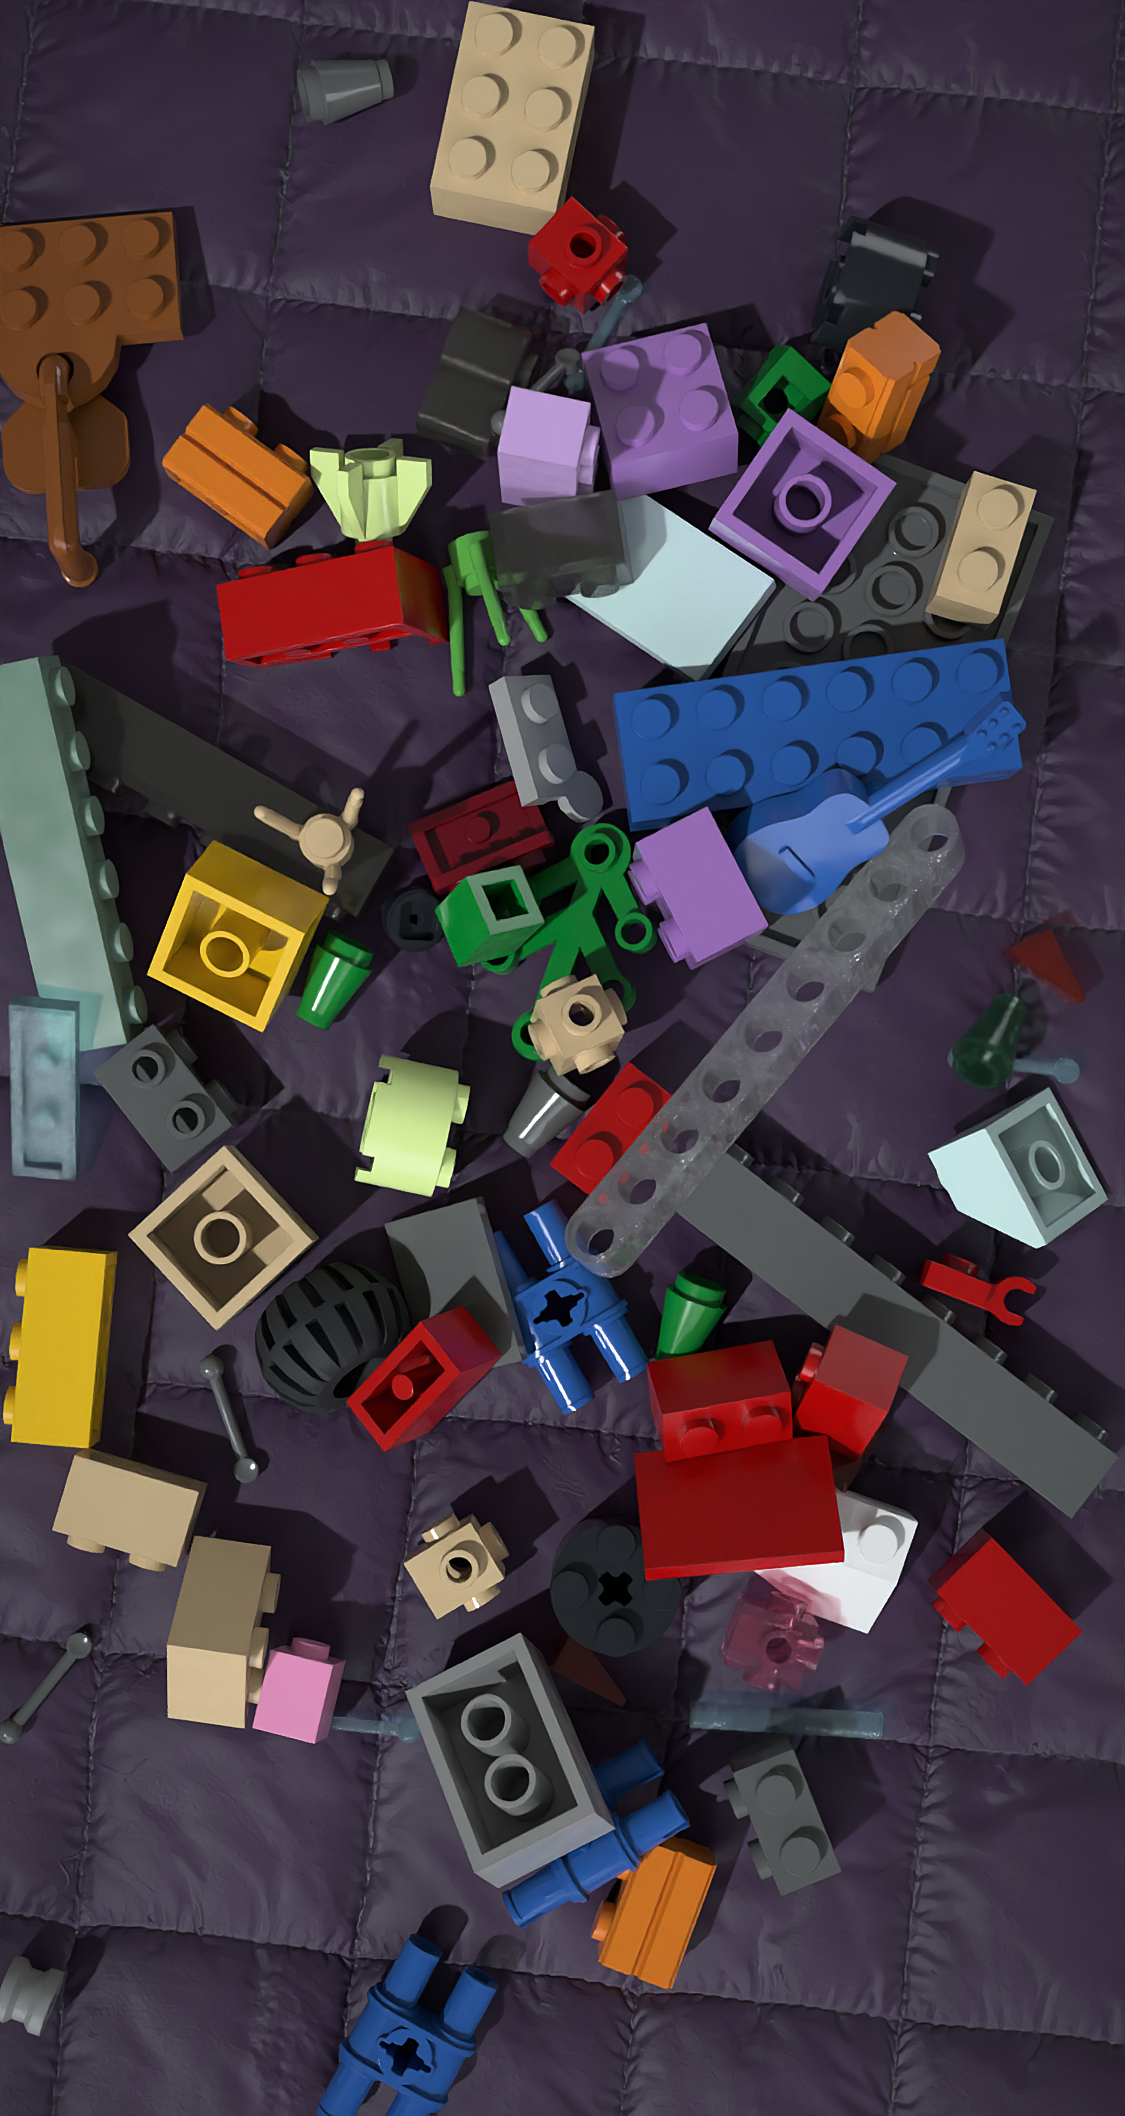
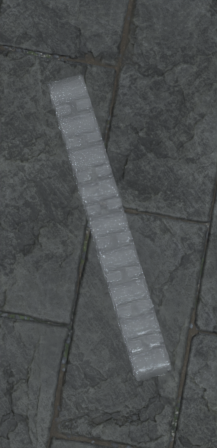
[564,804,966,1278]

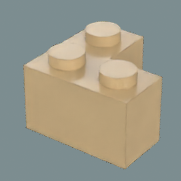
[167,1536,281,1729]

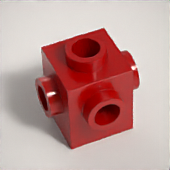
[528,196,628,315]

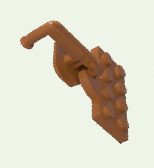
[0,211,184,588]

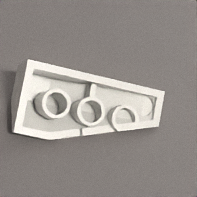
[660,1446,918,1634]

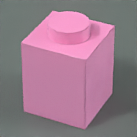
[252,1638,346,1744]

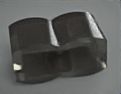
[415,306,541,462]

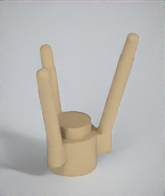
[254,788,364,895]

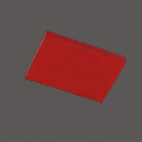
[633,1435,845,1581]

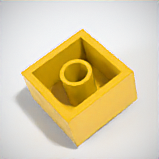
[147,840,329,1033]

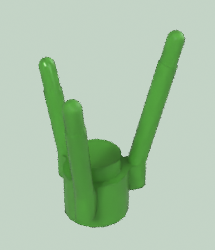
[442,531,548,697]

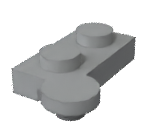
[488,675,603,823]

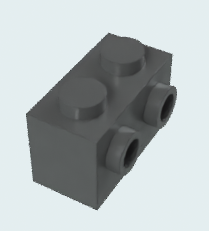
[92,1024,240,1174]
[723,1731,842,1896]

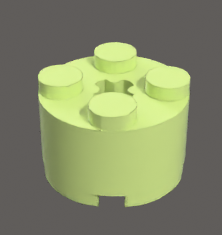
[354,1054,470,1197]

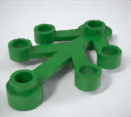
[480,823,658,1063]

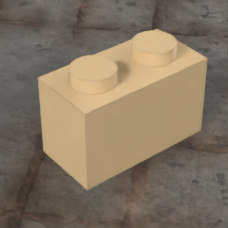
[925,471,1037,630]
[52,1448,208,1571]

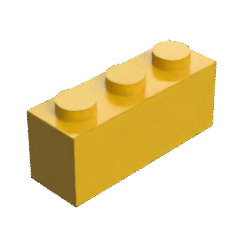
[3,1245,118,1449]

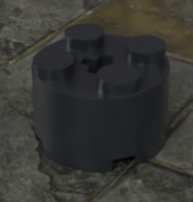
[810,216,940,354]
[550,1514,682,1657]

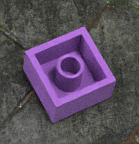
[581,323,738,502]
[708,408,897,602]
[628,807,769,970]

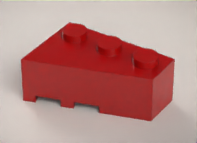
[216,540,450,669]

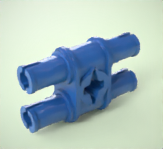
[493,1198,650,1415]
[502,1738,691,1930]
[316,1933,499,2116]

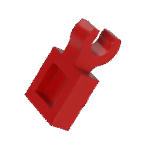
[914,1252,1036,1326]

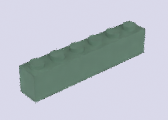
[0,655,148,1057]

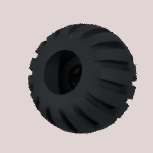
[255,1261,411,1414]

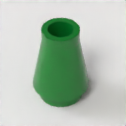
[295,930,375,1030]
[654,1271,727,1361]

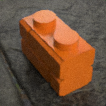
[816,311,941,464]
[161,403,315,551]
[590,1835,717,1989]

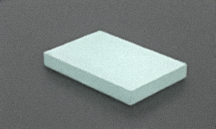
[547,494,777,682]

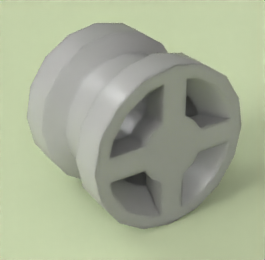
[0,1954,65,2037]

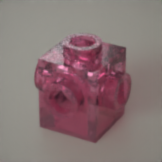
[720,1590,824,1692]

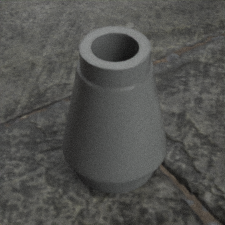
[297,59,394,126]
[501,1064,592,1159]

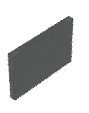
[384,1196,528,1368]

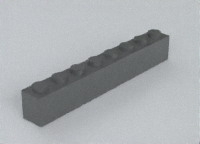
[658,1136,1119,1519]

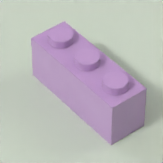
[497,386,601,518]

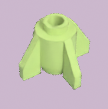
[310,438,432,545]

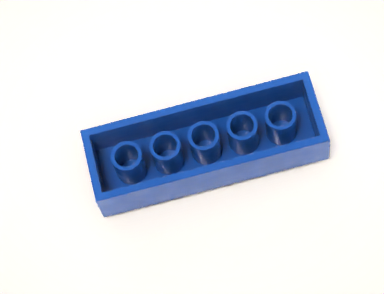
[612,638,1023,832]

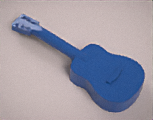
[725,691,1027,915]

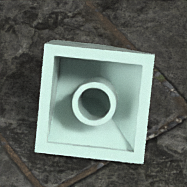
[928,1087,1108,1248]

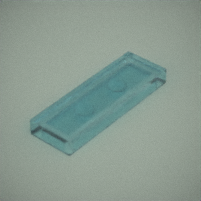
[9,995,80,1181]

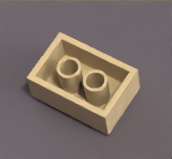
[430,1,595,235]

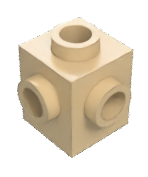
[528,974,627,1077]
[403,1513,509,1620]

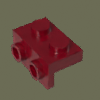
[407,780,554,897]

